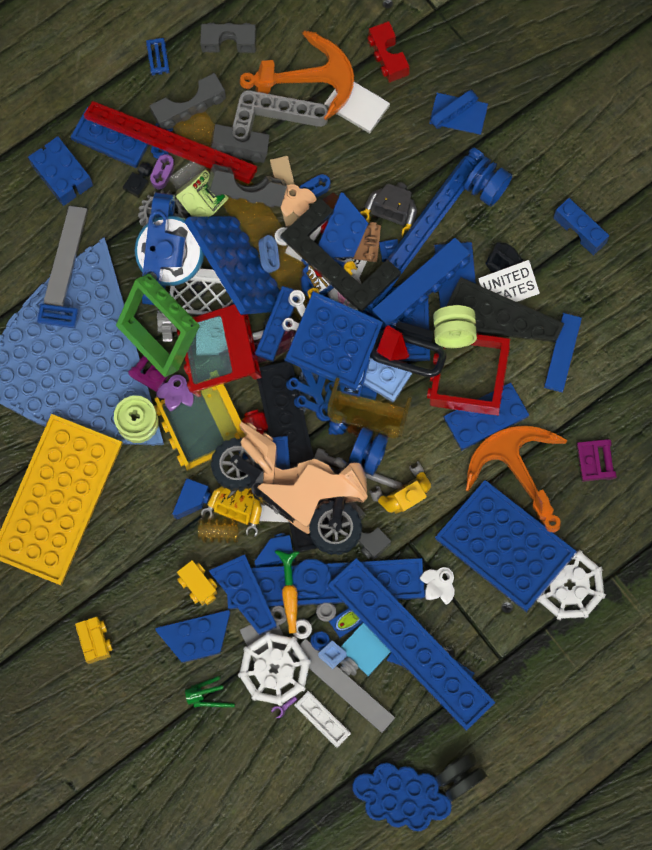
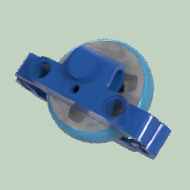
[135,192,205,305]

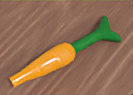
[275,550,299,634]

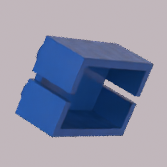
[28,137,93,206]

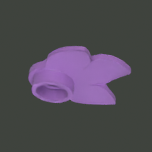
[156,375,194,412]

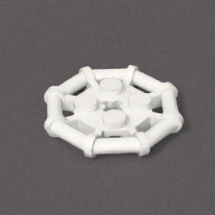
[537,550,606,620]
[238,631,311,706]

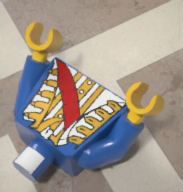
[300,258,357,299]

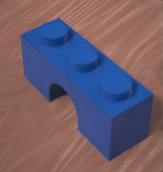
[554,198,610,256]

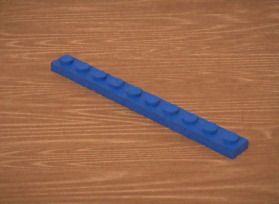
[367,159,474,311]

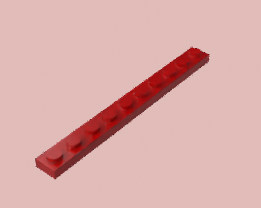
[84,101,257,184]

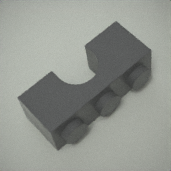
[200,23,256,53]
[210,124,269,163]
[342,502,391,560]

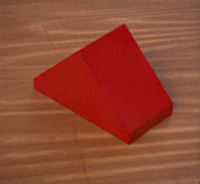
[377,325,409,361]

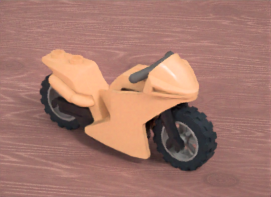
[211,422,368,555]

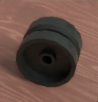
[435,752,488,802]

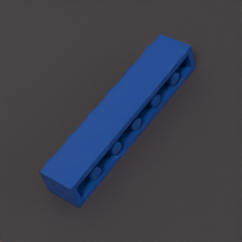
[372,238,471,329]

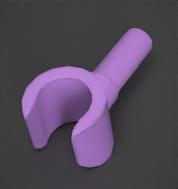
[271,696,297,718]

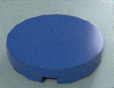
[292,559,331,599]

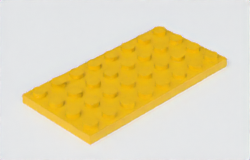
[0,414,123,586]

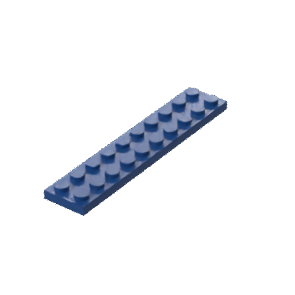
[227,558,425,610]
[328,558,495,731]

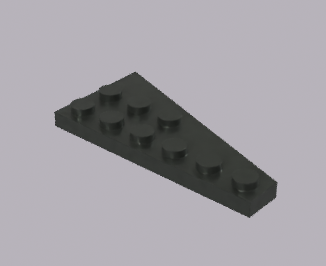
[446,277,564,342]

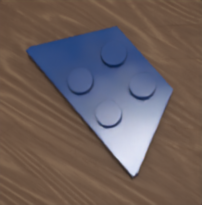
[318,192,368,259]
[155,610,230,663]

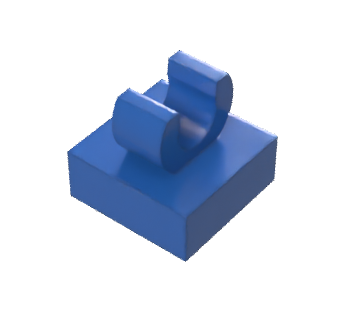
[379,239,398,262]

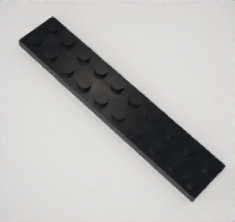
[257,361,333,553]

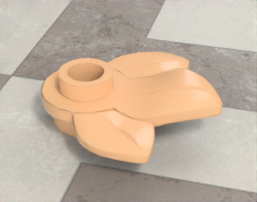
[281,184,317,217]

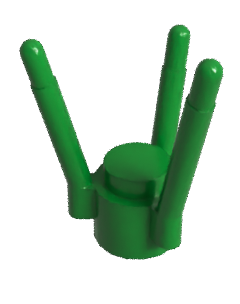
[185,676,235,708]

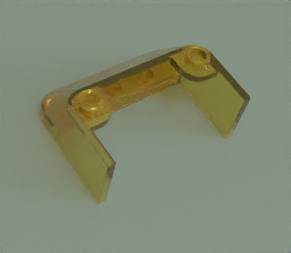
[328,378,412,439]

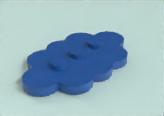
[353,763,452,832]

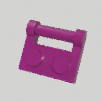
[128,355,168,392]
[577,439,617,482]

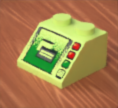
[176,169,229,217]

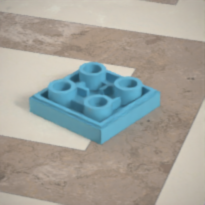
[341,623,390,676]

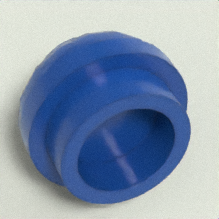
[328,416,348,435]

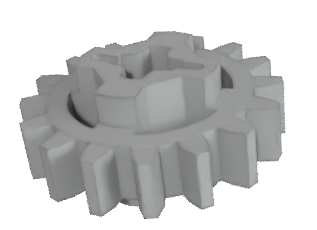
[157,310,177,342]

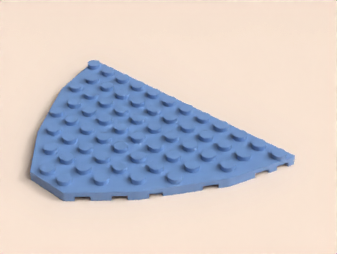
[0,238,164,446]

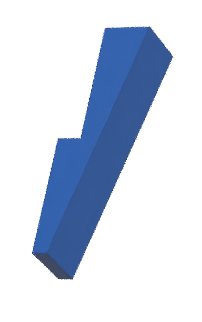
[544,313,582,393]

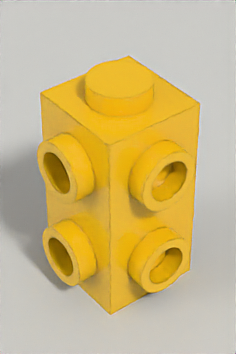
[177,560,218,606]

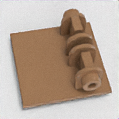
[349,222,381,262]

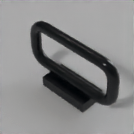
[370,321,447,377]

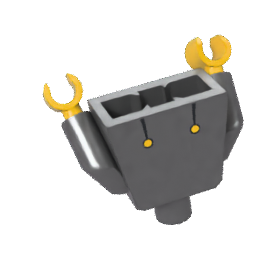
[360,182,417,237]

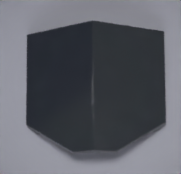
[485,242,525,273]

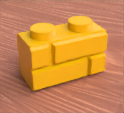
[75,617,113,664]

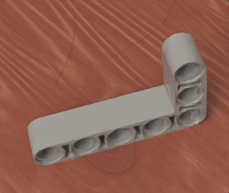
[233,91,328,142]

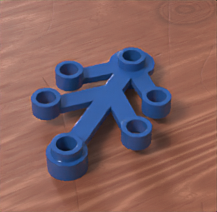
[286,366,338,421]

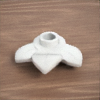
[420,567,455,604]

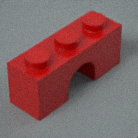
[367,21,410,83]

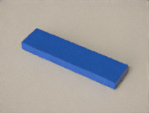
[255,286,298,361]

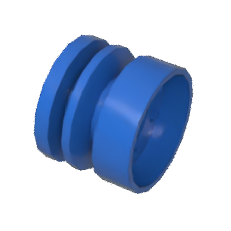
[464,157,513,207]

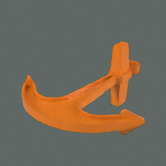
[240,31,354,120]
[466,426,567,532]

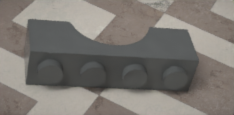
[149,73,226,129]
[207,164,287,207]

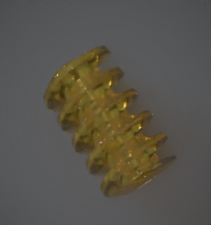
[198,518,239,543]

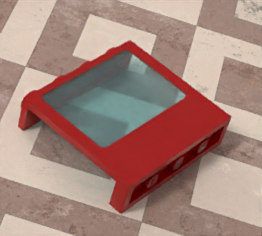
[177,304,262,397]

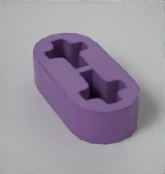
[150,154,175,189]

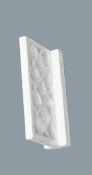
[170,269,233,317]

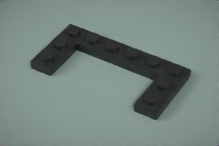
[280,198,401,312]

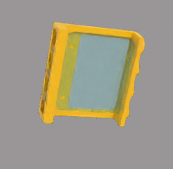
[154,371,246,470]

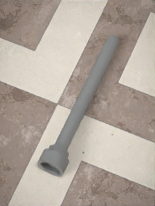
[314,448,403,489]

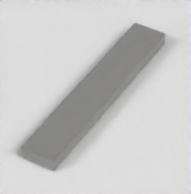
[44,206,88,307]
[292,639,395,733]

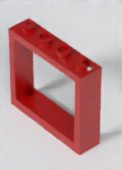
[427,334,510,416]

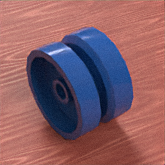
[348,427,389,476]

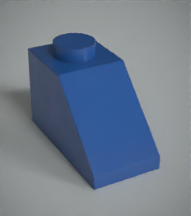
[172,479,211,519]
[255,533,295,568]

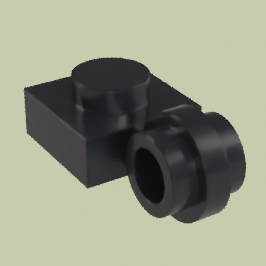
[123,162,153,198]

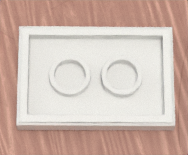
[324,82,390,134]

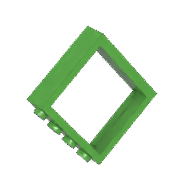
[116,273,200,377]

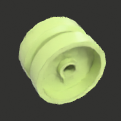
[433,305,477,348]
[114,396,159,443]

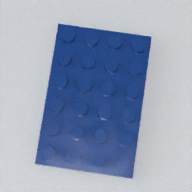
[184,216,280,315]
[435,480,577,613]

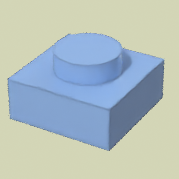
[318,641,347,669]

